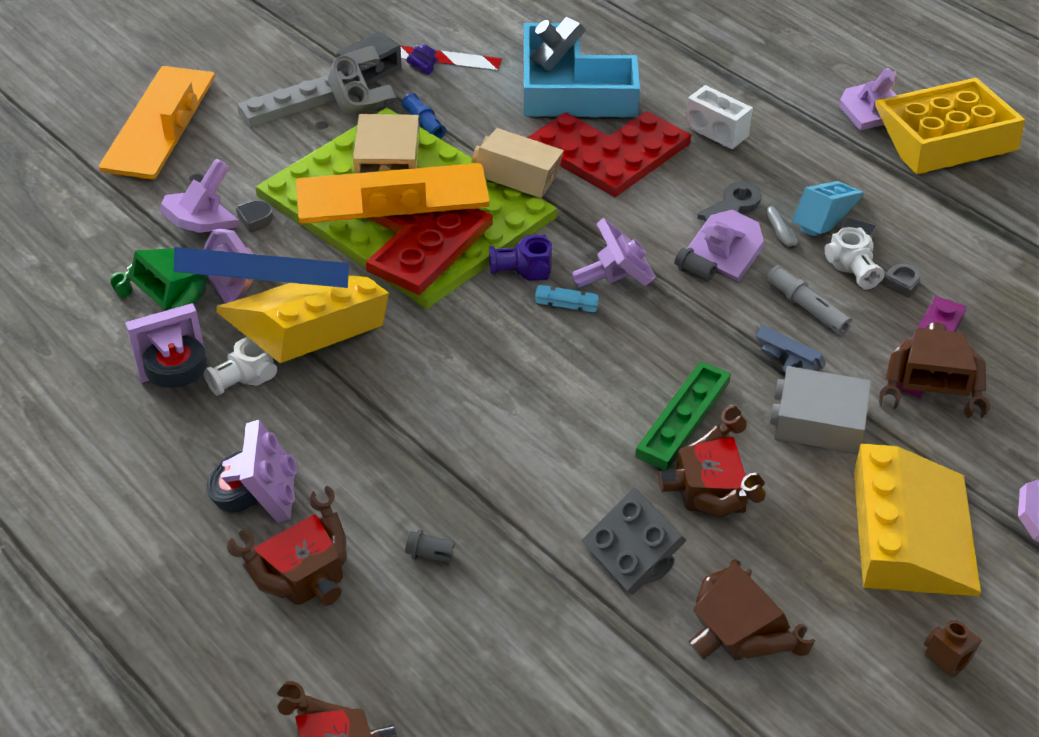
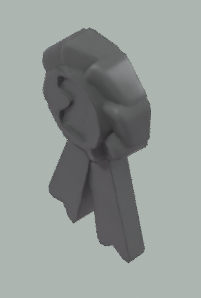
[697,182,762,222]

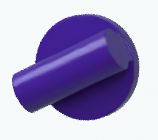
[407,43,439,75]

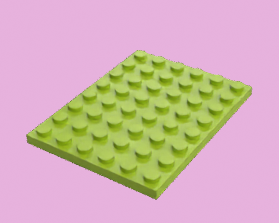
[255,108,557,309]

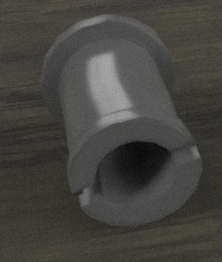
[674,247,718,281]
[405,529,455,565]

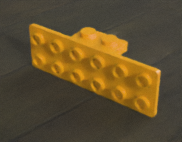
[99,66,215,179]
[296,163,490,223]

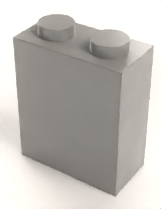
[770,366,871,454]

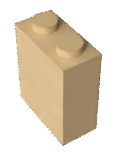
[353,114,420,174]
[472,128,564,198]

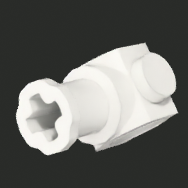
[825,227,885,290]
[204,337,277,396]

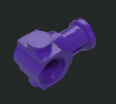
[489,235,552,281]

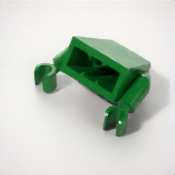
[110,248,209,310]

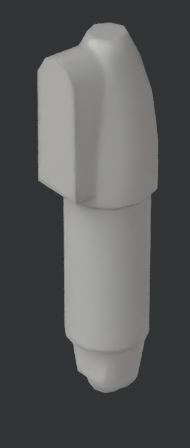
[766,206,798,247]

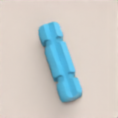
[535,285,599,313]

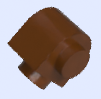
[924,620,982,677]

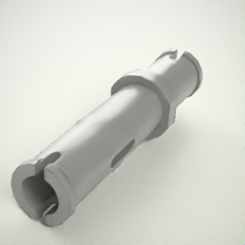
[766,265,853,336]

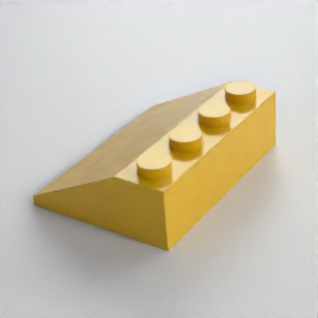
[875,77,1025,174]
[216,275,389,363]
[854,444,981,596]

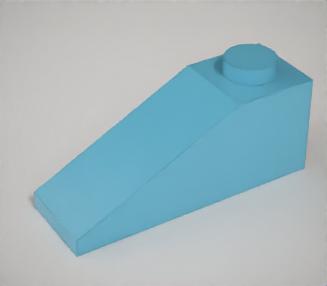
[792,181,864,236]

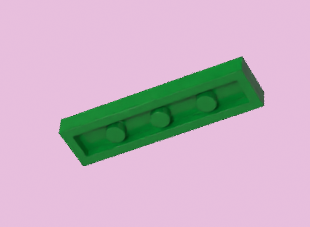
[635,361,731,470]

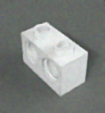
[685,85,753,149]

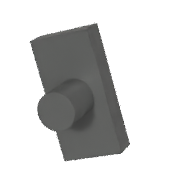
[530,17,586,72]

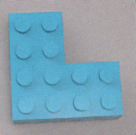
[524,23,640,118]

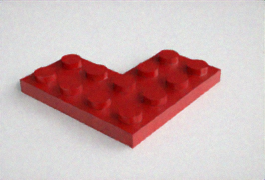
[527,111,691,197]
[366,208,493,296]

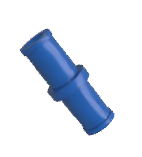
[401,93,446,139]

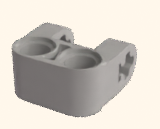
[327,46,397,116]

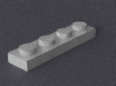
[237,71,350,128]

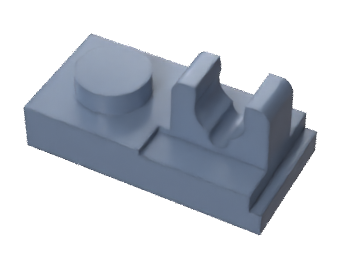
[756,325,826,375]

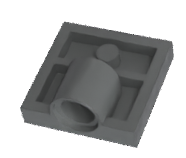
[581,487,687,595]

